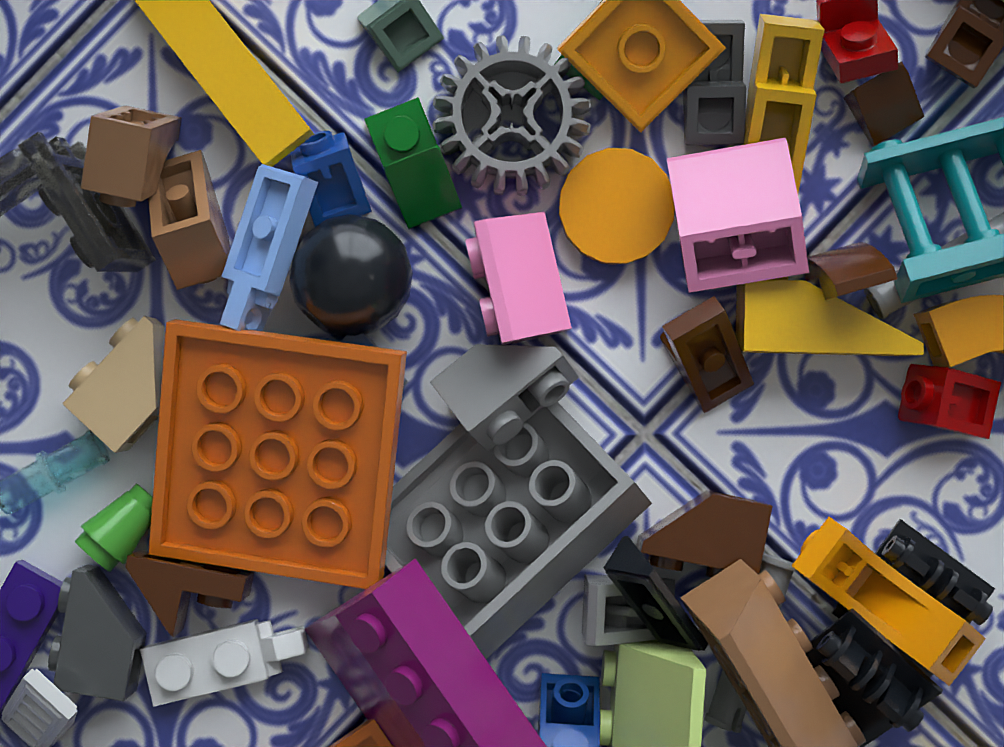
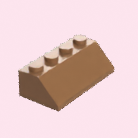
[680,559,866,747]

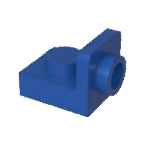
[290,131,372,227]

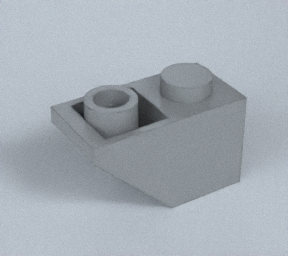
[430,344,579,452]

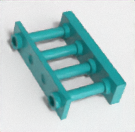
[857,117,1004,303]

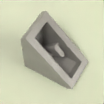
[582,574,675,647]

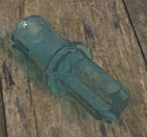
[0,430,110,514]

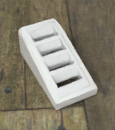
[2,669,78,747]

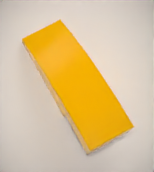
[742,14,824,194]

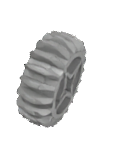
[433,35,591,196]

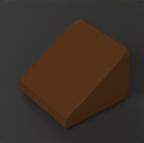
[844,61,925,147]

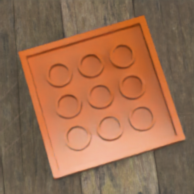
[148,319,407,589]

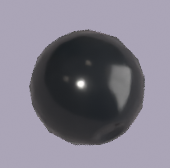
[289,214,413,337]

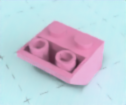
[667,138,809,293]
[465,212,572,345]

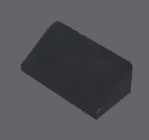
[603,536,708,651]

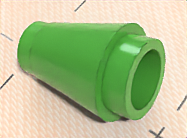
[75,483,153,572]

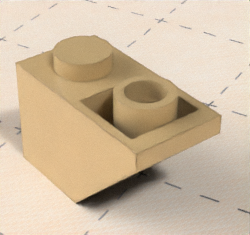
[62,316,165,453]

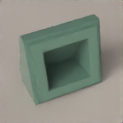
[357,0,444,73]

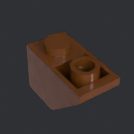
[636,490,773,577]

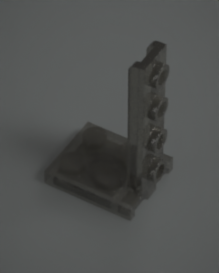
[0,132,156,272]

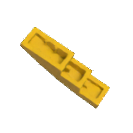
[135,0,314,167]

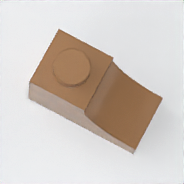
[81,105,182,207]

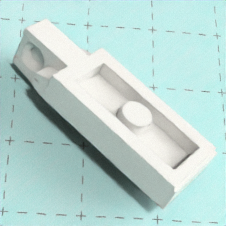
[140,619,309,707]

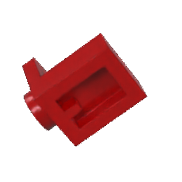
[816,0,898,84]
[898,364,1001,439]

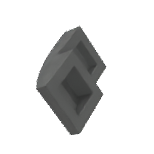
[683,20,746,145]

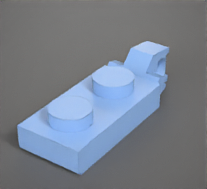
[220,164,318,331]

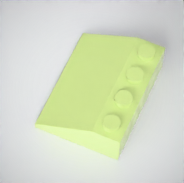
[600,640,706,747]

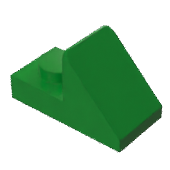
[364,97,462,230]

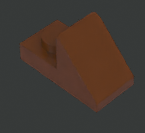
[660,296,754,413]
[125,550,254,637]

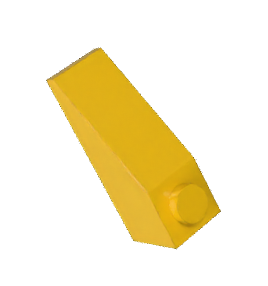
[735,276,924,356]

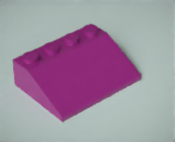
[305,558,547,747]

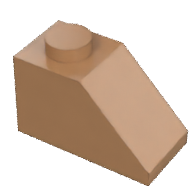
[148,150,230,290]

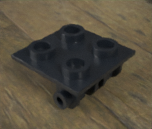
[831,519,995,678]
[806,608,943,747]

